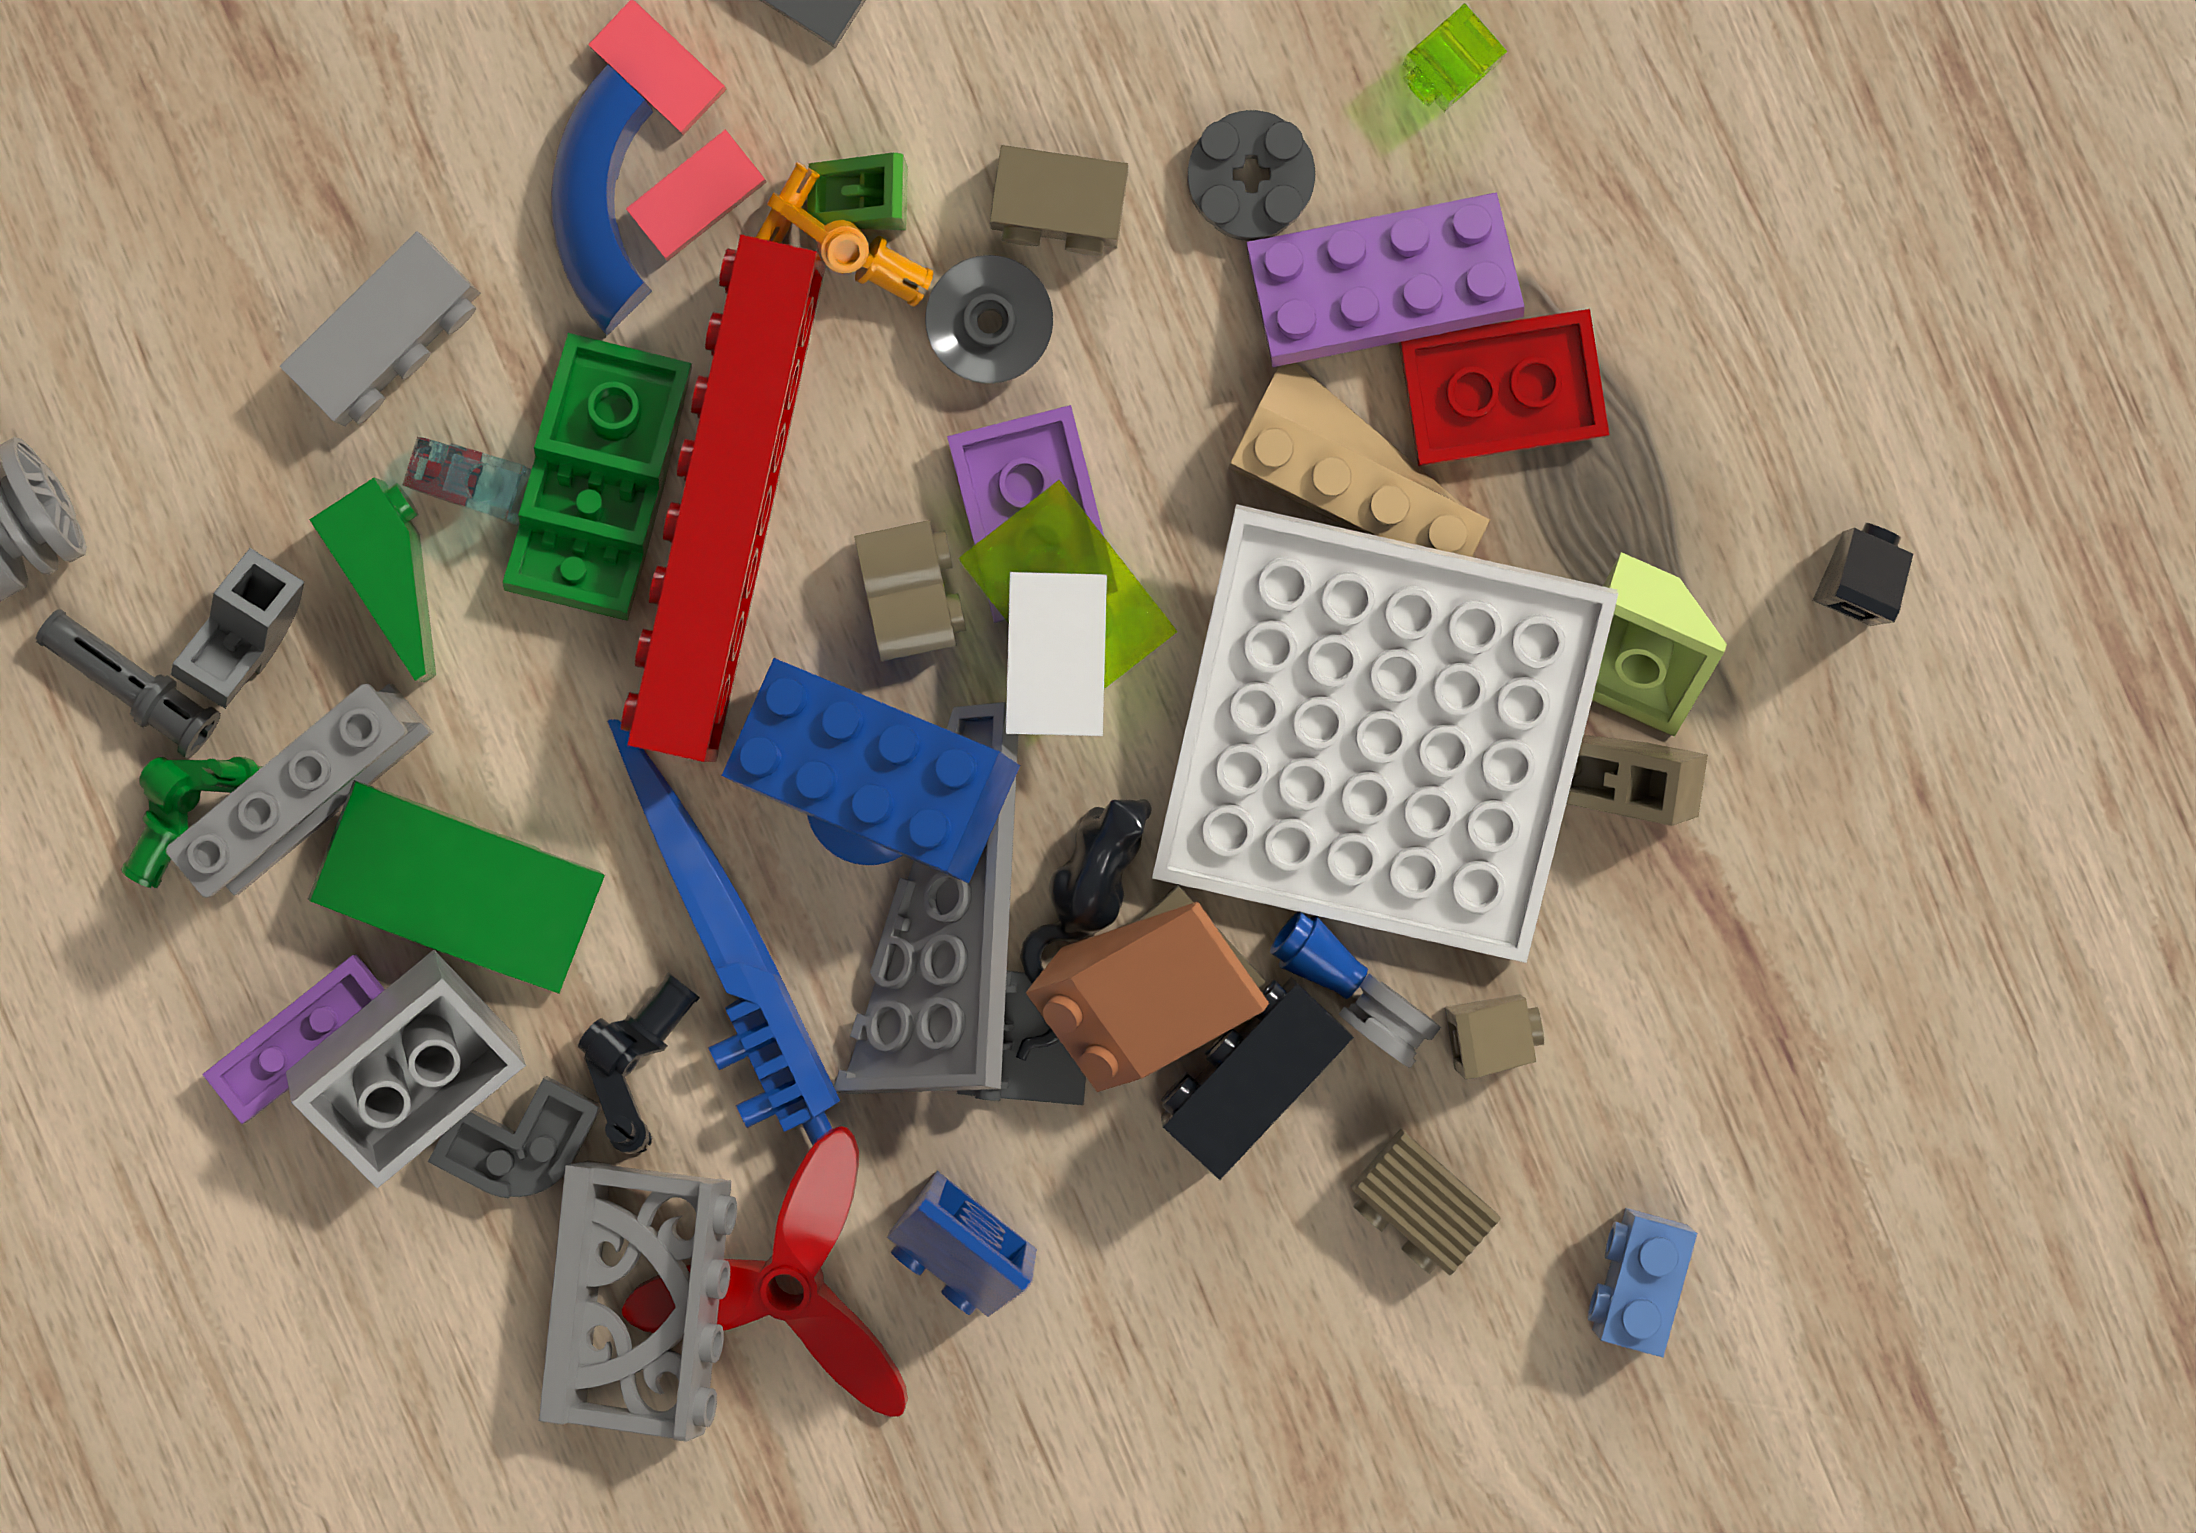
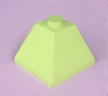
[1592,552,1727,737]

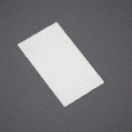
[1006,572,1107,736]

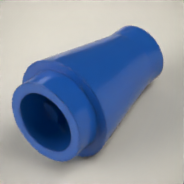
[1270,912,1368,999]

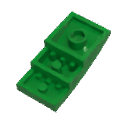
[502,333,692,621]
[308,780,605,994]

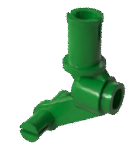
[121,757,263,888]

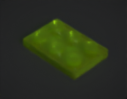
[958,480,1178,689]

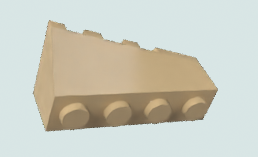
[1228,363,1490,557]

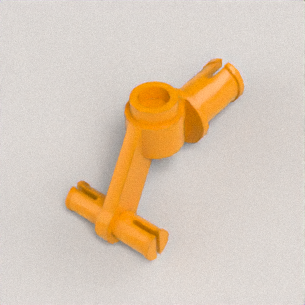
[755,162,933,307]

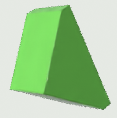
[807,152,908,230]

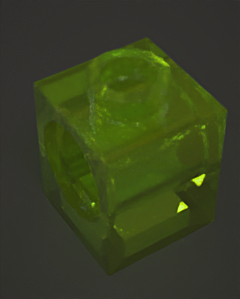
[1403,3,1507,112]

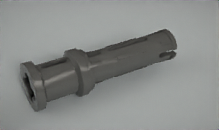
[36,609,221,759]

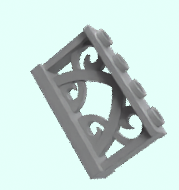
[166,684,433,897]
[539,1161,737,1442]

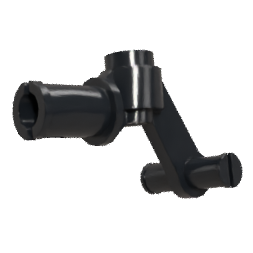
[578,973,700,1154]

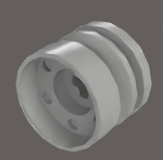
[0,437,87,602]

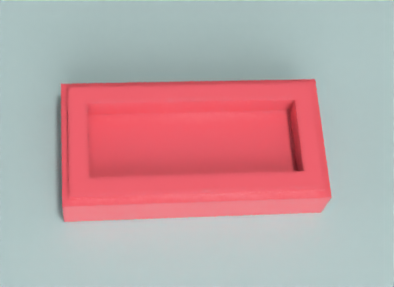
[588,0,727,135]
[626,129,767,261]

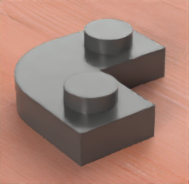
[428,1076,602,1198]

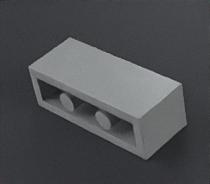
[280,231,481,426]

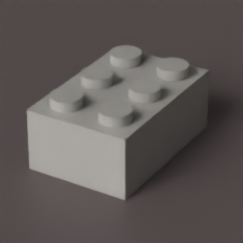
[286,950,526,1188]

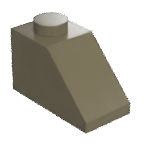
[1445,995,1544,1079]

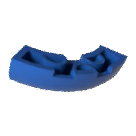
[551,65,653,336]

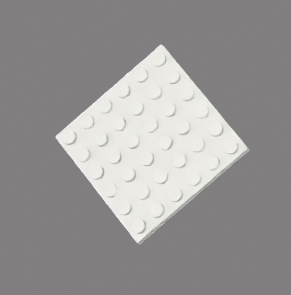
[1152,504,1618,963]

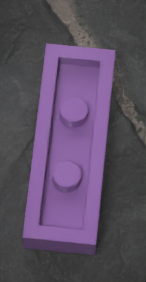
[202,954,385,1124]

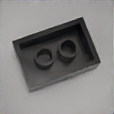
[1161,977,1354,1180]

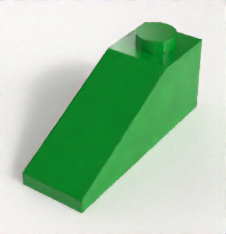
[309,477,436,682]

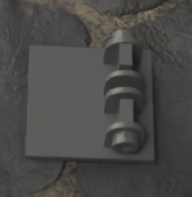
[957,971,1086,1105]

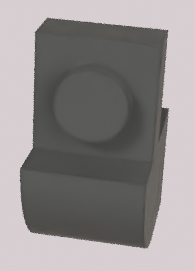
[171,548,304,709]

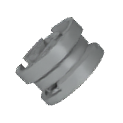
[1339,973,1441,1068]

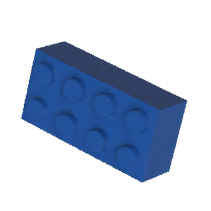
[721,658,1021,884]

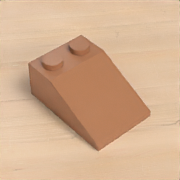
[1026,901,1269,1092]

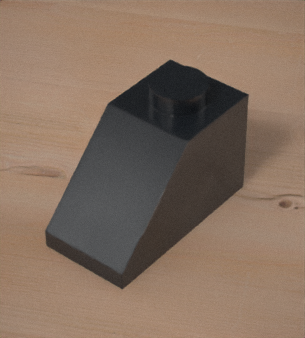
[1813,523,1913,626]

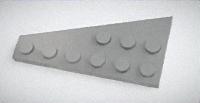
[834,702,1018,1094]

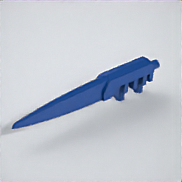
[607,719,840,1146]

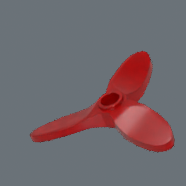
[622,1126,908,1417]

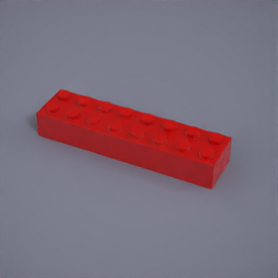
[621,234,826,762]

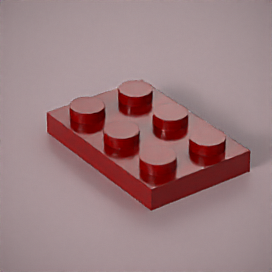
[1399,309,1610,466]

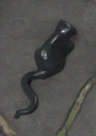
[1016,799,1152,1061]

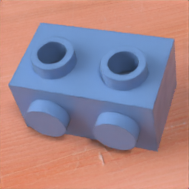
[1588,1208,1697,1358]

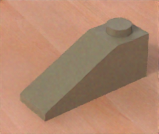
[1566,735,1708,826]

